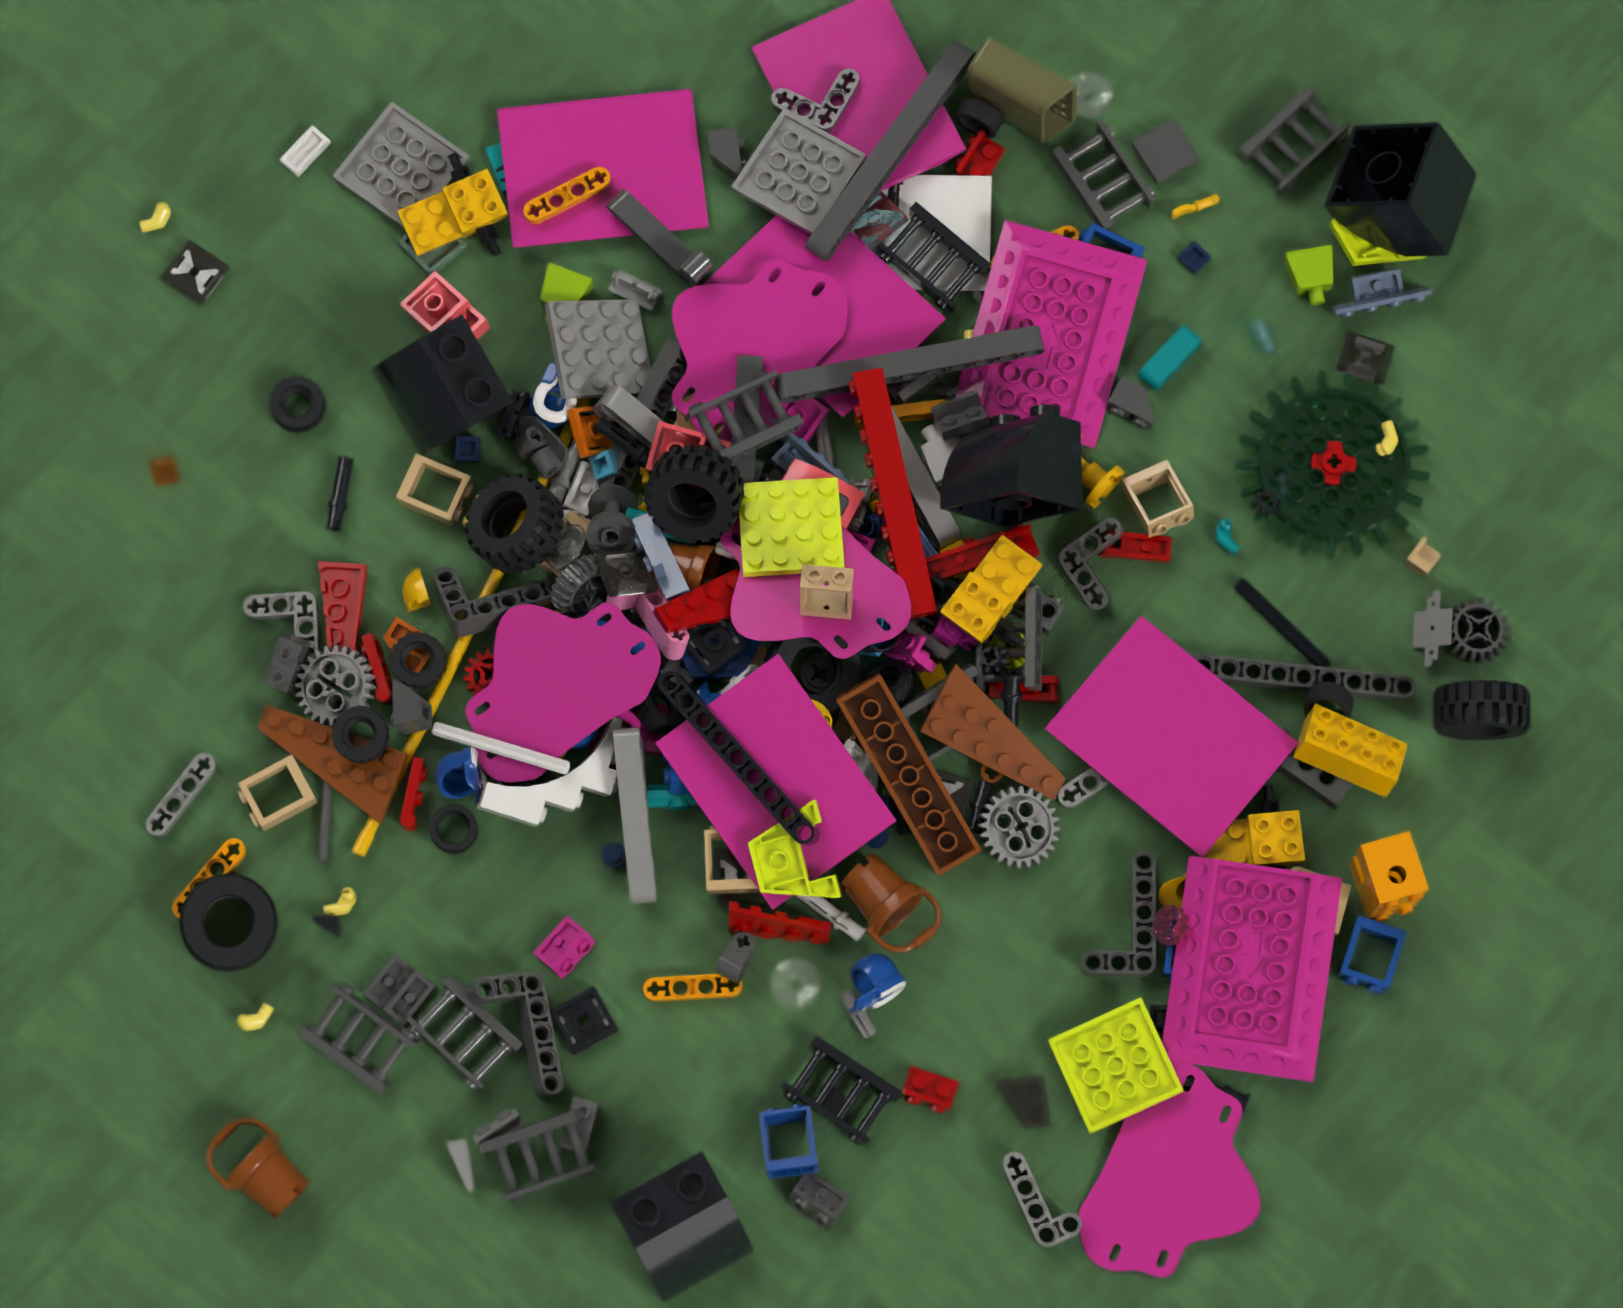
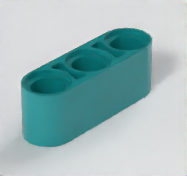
[1137,325,1203,392]

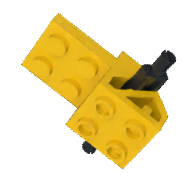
[397,152,508,257]
[930,535,1043,648]
[1199,785,1305,869]

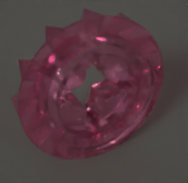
[1153,905,1190,946]

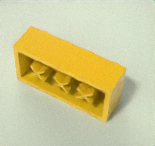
[1293,703,1408,798]

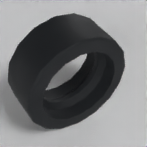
[955,97,1004,138]
[1303,682,1354,718]
[429,804,478,854]

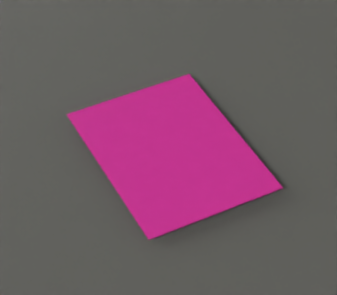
[751,0,966,192]
[497,89,709,248]
[702,216,946,417]
[954,220,1148,449]
[1045,615,1298,857]
[656,654,897,910]
[1162,856,1342,1082]

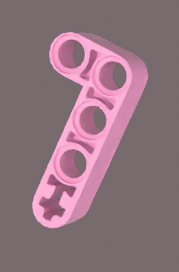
[606,572,689,660]

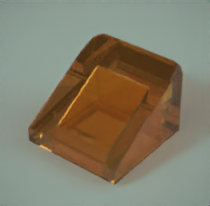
[150,454,180,487]

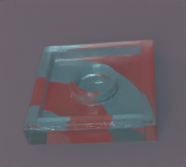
[851,191,909,250]

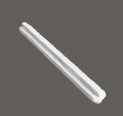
[432,722,570,774]

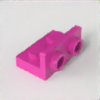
[883,632,937,673]
[533,916,595,979]

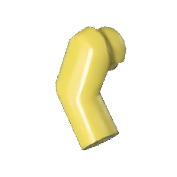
[1375,420,1398,456]
[323,887,357,916]
[237,1002,274,1031]

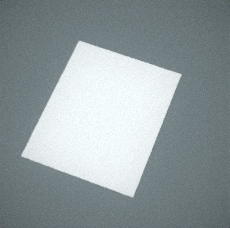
[851,175,992,291]

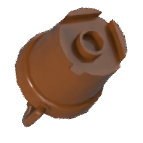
[644,539,740,597]
[840,853,942,953]
[205,1117,311,1220]

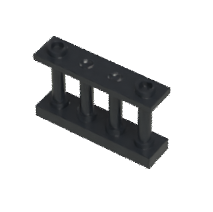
[877,202,991,313]
[782,1035,902,1146]

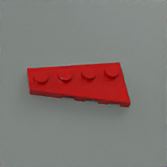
[318,561,368,652]
[653,569,739,633]
[728,901,831,944]

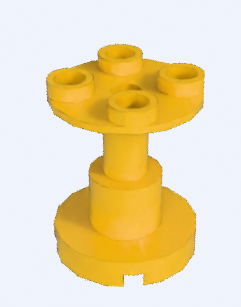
[1081,434,1125,509]

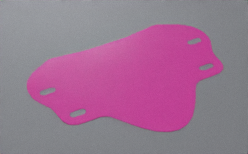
[672,258,848,442]
[720,515,911,659]
[465,602,661,783]
[1079,1061,1261,1278]

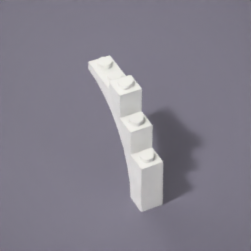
[476,717,625,827]

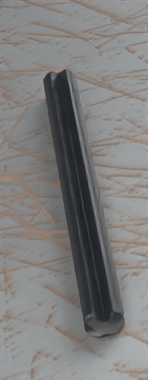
[1234,578,1331,667]

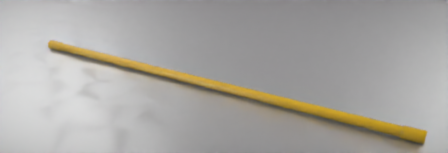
[351,398,592,858]

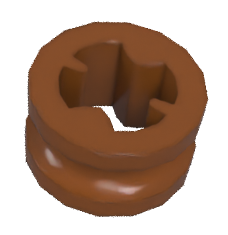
[980,765,1003,785]

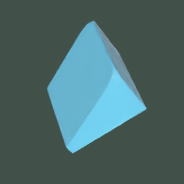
[589,449,618,482]

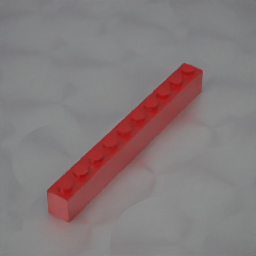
[848,367,937,619]

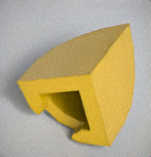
[402,568,431,613]

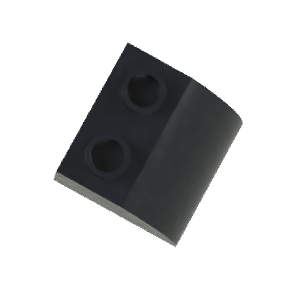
[1324,122,1477,257]
[371,315,513,455]
[940,404,1083,528]
[610,1151,754,1302]

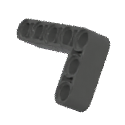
[606,188,713,288]
[434,566,556,637]
[1080,850,1156,978]
[467,971,563,1099]

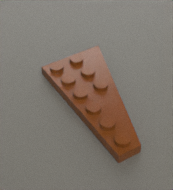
[920,664,1066,801]
[258,705,409,825]

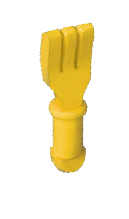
[1171,194,1220,220]

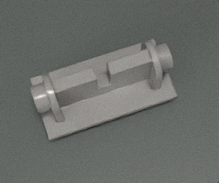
[608,270,663,311]
[847,477,872,532]
[472,1108,526,1153]

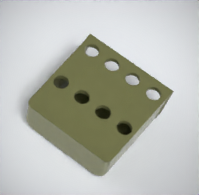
[968,37,1077,143]

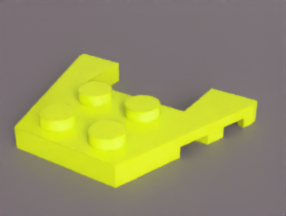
[1329,218,1427,266]
[748,800,842,898]

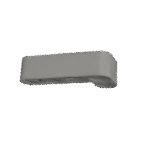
[593,385,665,450]
[1002,1152,1082,1249]

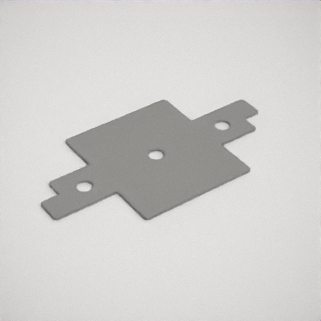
[1413,589,1453,667]

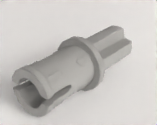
[838,989,876,1039]

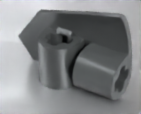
[515,416,568,479]

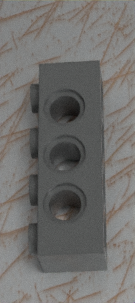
[1277,724,1353,810]

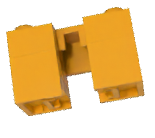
[1348,831,1429,922]

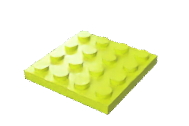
[739,477,845,577]
[1048,997,1184,1134]

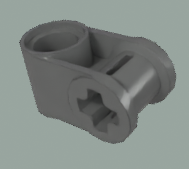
[714,932,755,983]

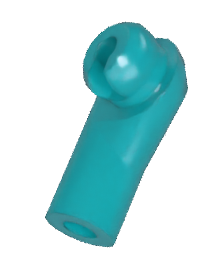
[1215,518,1241,556]

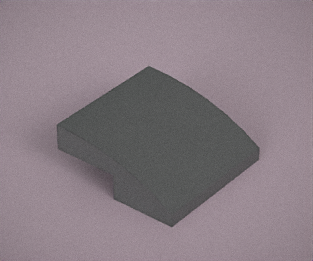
[1131,120,1201,185]
[361,953,435,1026]

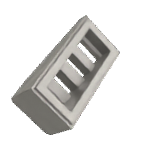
[446,1139,476,1193]

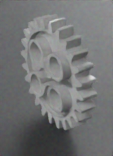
[295,645,376,727]
[978,786,1061,869]

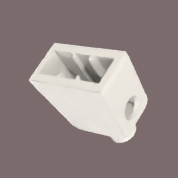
[920,424,960,488]

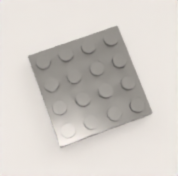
[332,101,470,230]
[731,108,867,235]
[544,299,651,399]

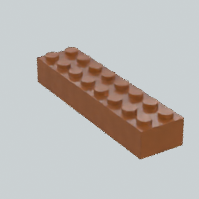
[835,673,982,876]

